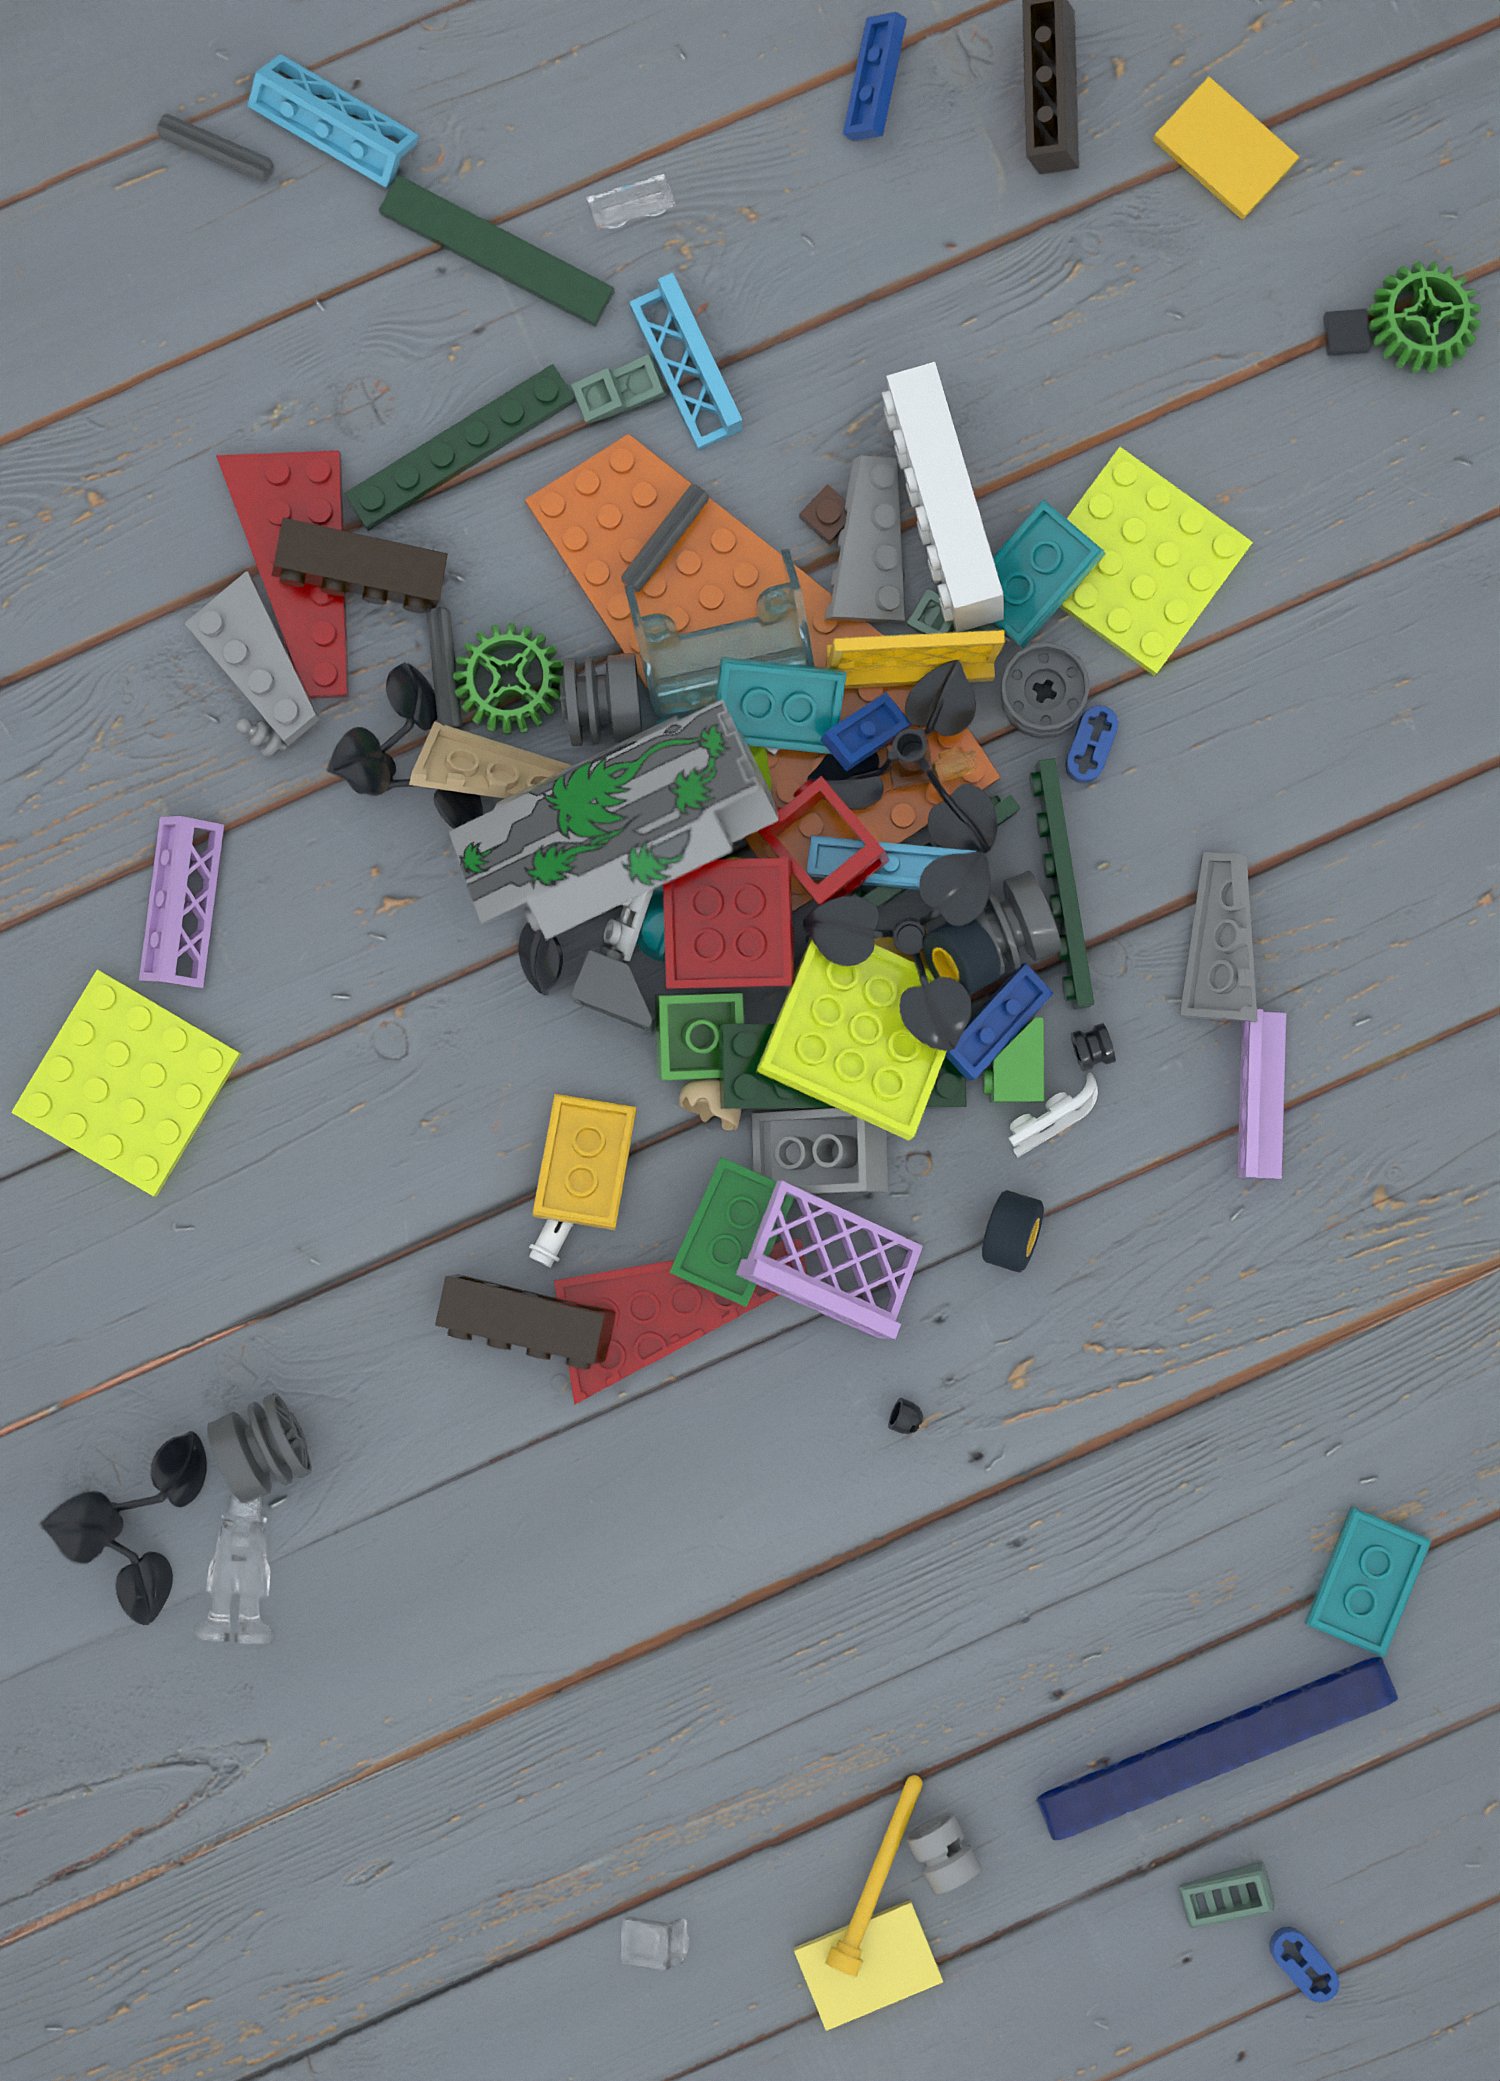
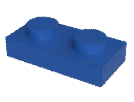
[821,692,911,771]

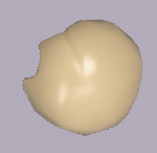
[679,1078,741,1131]

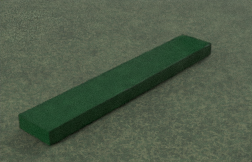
[379,175,615,327]

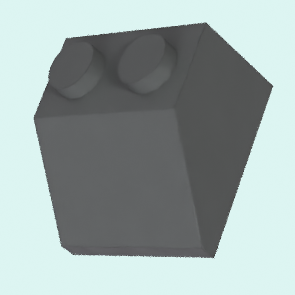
[570,946,655,1033]

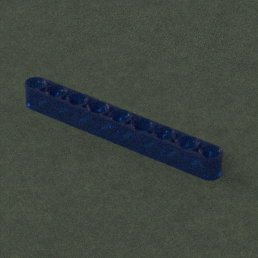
[1036,1657,1399,1841]

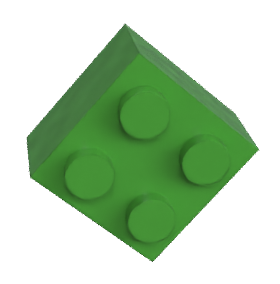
[654,991,744,1080]

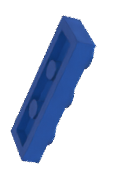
[843,12,907,141]
[945,963,1053,1081]

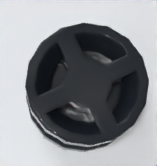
[1071,1023,1116,1072]

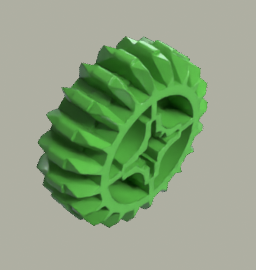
[1368,261,1481,374]
[453,622,564,735]

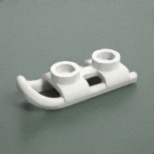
[604,889,654,961]
[1008,1073,1098,1158]

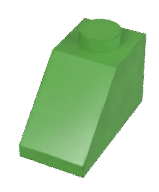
[983,1018,1044,1103]

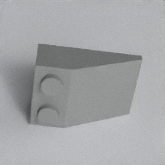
[752,1108,888,1195]

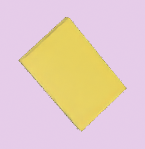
[794,1899,943,2031]

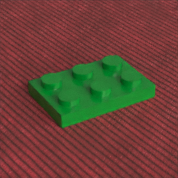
[669,1157,795,1307]

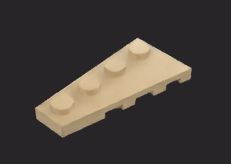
[409,722,573,799]

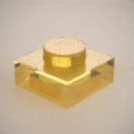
[932,747,979,782]

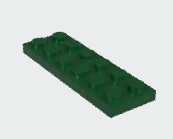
[719,1024,966,1109]

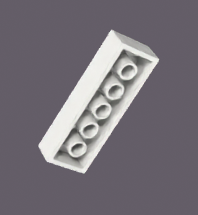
[882,362,1004,633]

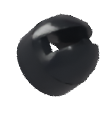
[888,1398,924,1434]

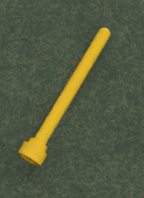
[825,1775,923,1977]

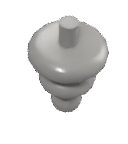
[236,718,287,757]

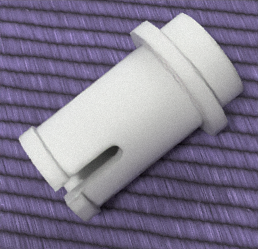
[529,1219,574,1268]

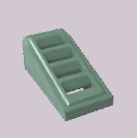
[1179,1862,1275,1928]

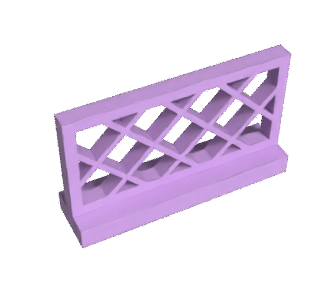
[736,1181,923,1339]

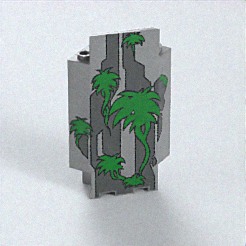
[449,699,779,940]

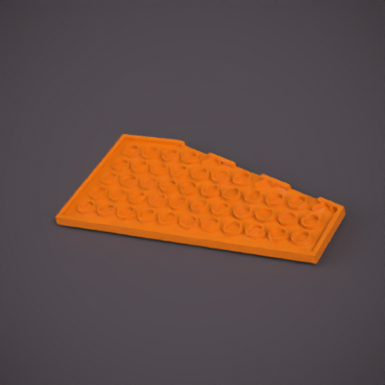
[525,434,1001,913]

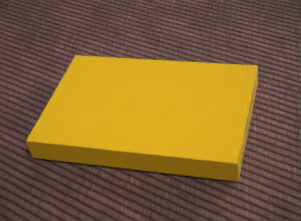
[1153,76,1299,220]
[532,1094,637,1230]

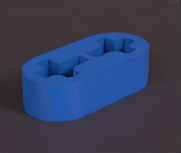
[1065,705,1118,783]
[1269,1927,1339,2003]

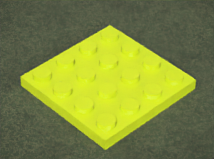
[1059,447,1253,676]
[756,937,947,1141]
[11,969,242,1197]

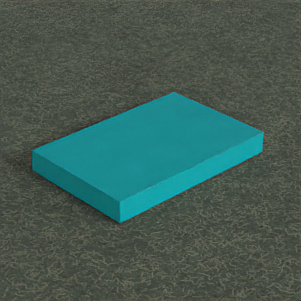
[993,499,1106,648]
[715,657,847,754]
[1304,1507,1432,1658]

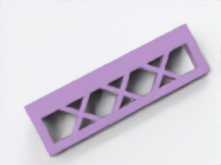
[139,816,224,988]
[1237,1009,1286,1179]

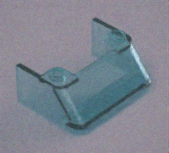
[624,548,815,719]

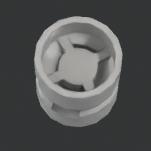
[906,1813,982,1894]

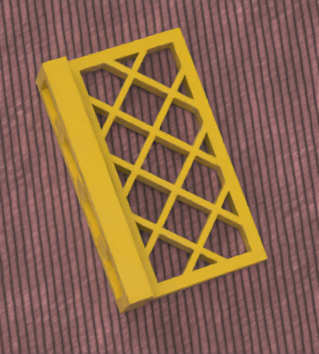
[826,630,1005,689]

